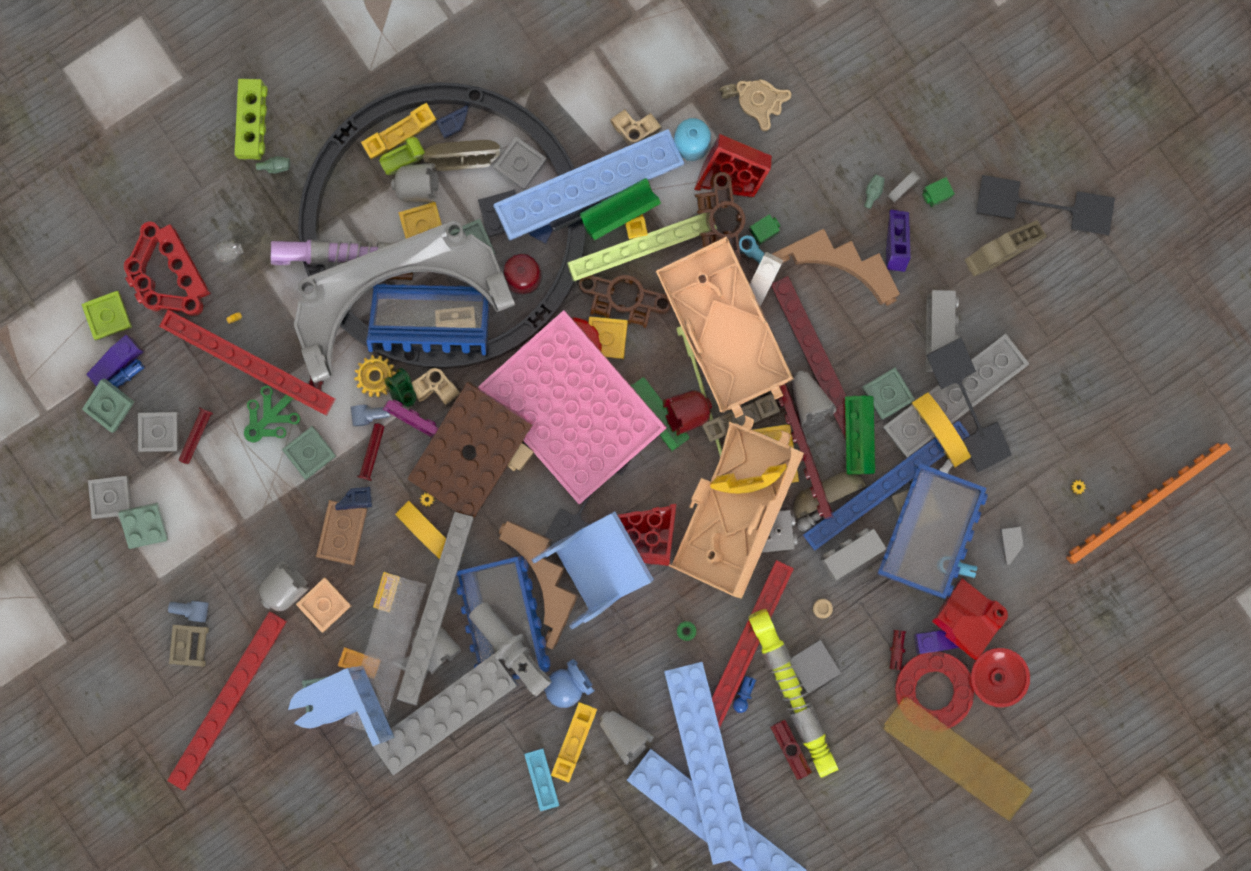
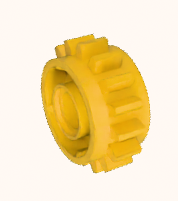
[354,355,397,398]

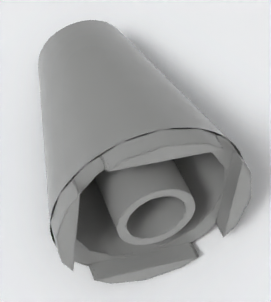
[791,371,837,426]
[600,711,654,765]

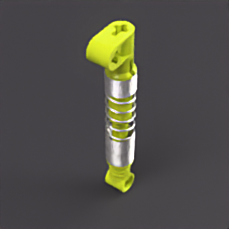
[748,609,839,778]

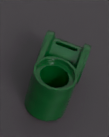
[384,368,417,407]

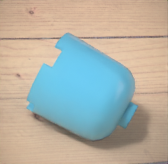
[673,118,711,161]

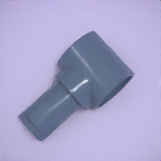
[350,405,390,427]
[168,601,209,622]

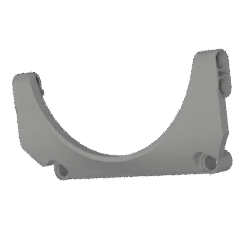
[294,221,515,383]

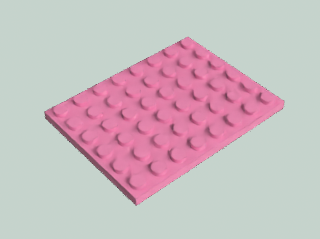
[478,310,667,504]

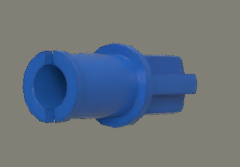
[109,359,145,388]

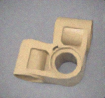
[610,109,662,146]
[412,368,460,405]

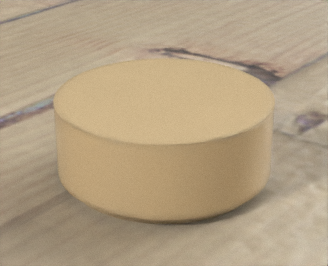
[813,599,833,618]

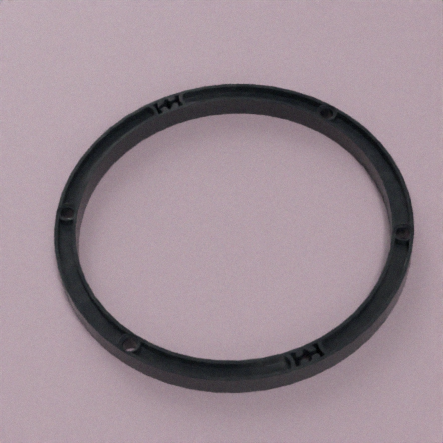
[298,82,586,369]

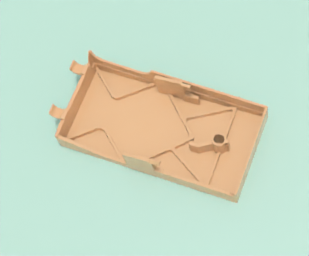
[656,237,794,418]
[669,416,804,598]

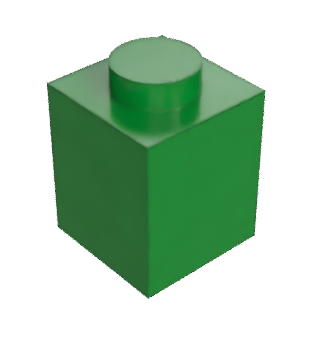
[922,177,955,207]
[749,214,781,246]

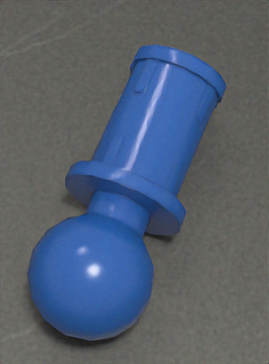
[733,675,756,713]

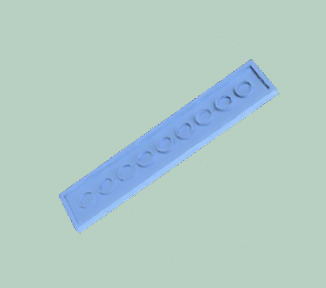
[493,129,685,241]
[664,662,751,865]
[627,748,807,871]

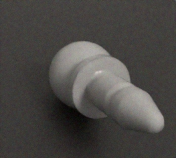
[797,511,822,532]

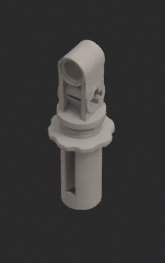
[469,602,552,696]

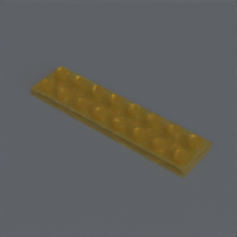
[882,696,1033,821]

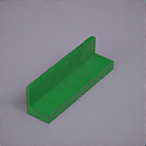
[580,178,661,240]
[630,377,690,452]
[845,396,875,474]

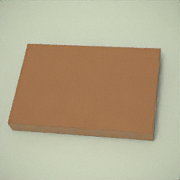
[316,500,368,565]

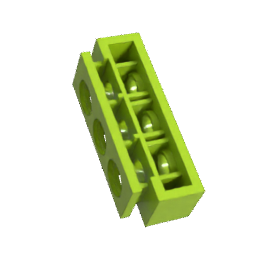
[235,79,268,160]

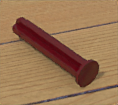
[179,407,214,464]
[357,423,385,481]

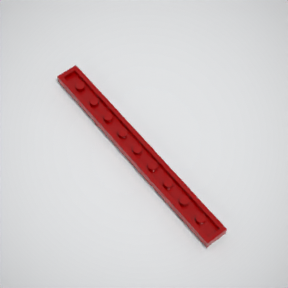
[159,310,336,416]
[712,560,794,729]
[167,611,287,791]

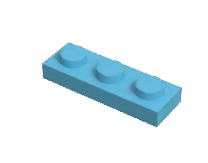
[524,748,559,811]

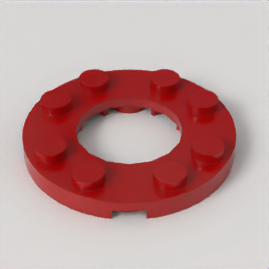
[895,652,974,731]

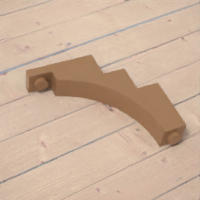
[772,229,900,306]
[499,521,578,649]

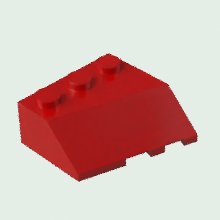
[694,134,772,197]
[617,504,676,566]

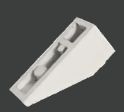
[750,252,784,306]

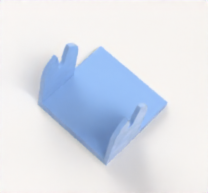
[531,512,654,629]
[288,666,395,746]

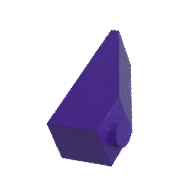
[886,210,911,272]
[86,335,144,387]
[914,630,959,654]

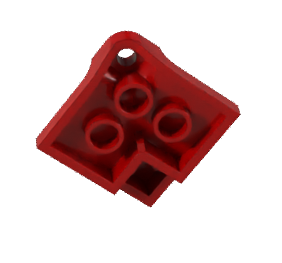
[932,578,1008,660]

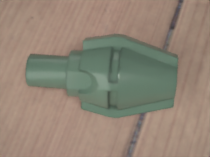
[256,156,290,174]
[864,174,885,209]

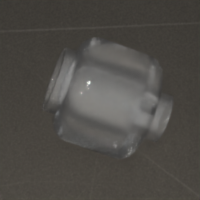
[213,238,244,266]

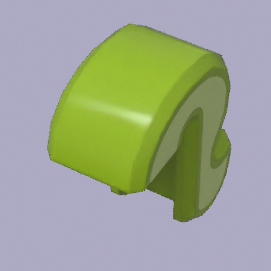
[379,137,425,175]

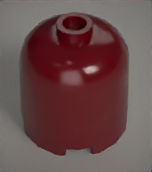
[503,254,542,295]
[663,390,712,436]

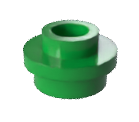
[677,621,696,641]

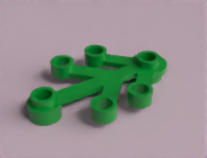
[244,386,301,443]

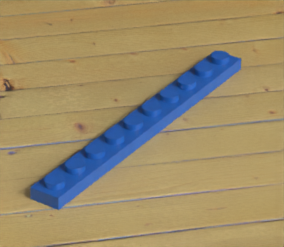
[803,421,970,551]

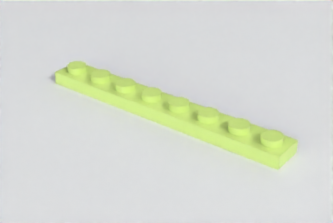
[567,213,717,281]

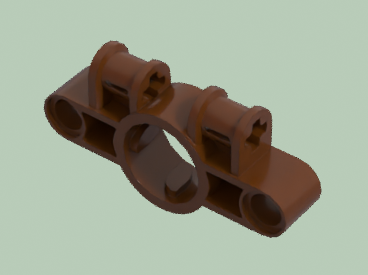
[694,172,745,262]
[579,275,671,329]

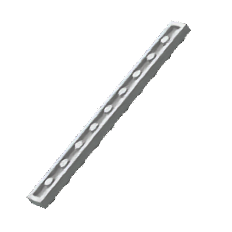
[397,512,474,705]

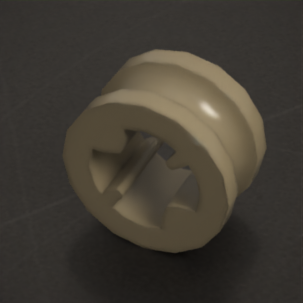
[719,84,738,99]

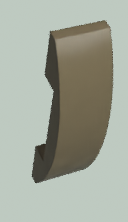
[702,394,780,442]

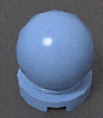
[545,659,595,708]

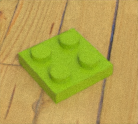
[81,291,132,341]

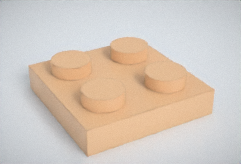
[296,578,352,633]

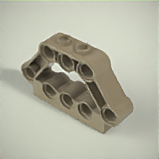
[964,220,1047,277]

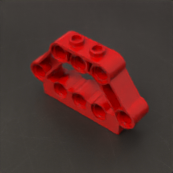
[124,221,211,317]

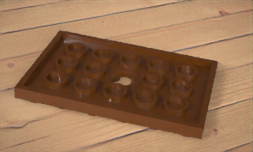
[408,382,534,519]

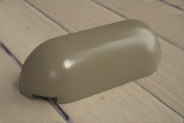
[423,140,500,171]
[793,471,867,519]

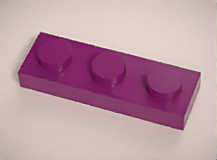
[382,400,439,438]

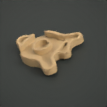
[736,80,792,131]

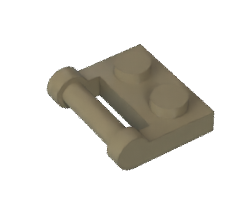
[169,625,209,667]

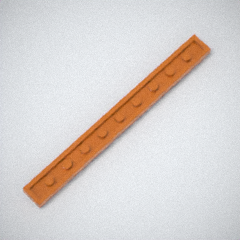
[1066,443,1231,564]

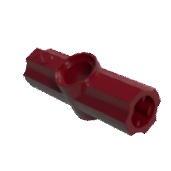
[770,719,812,780]

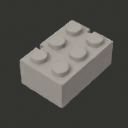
[820,528,886,580]

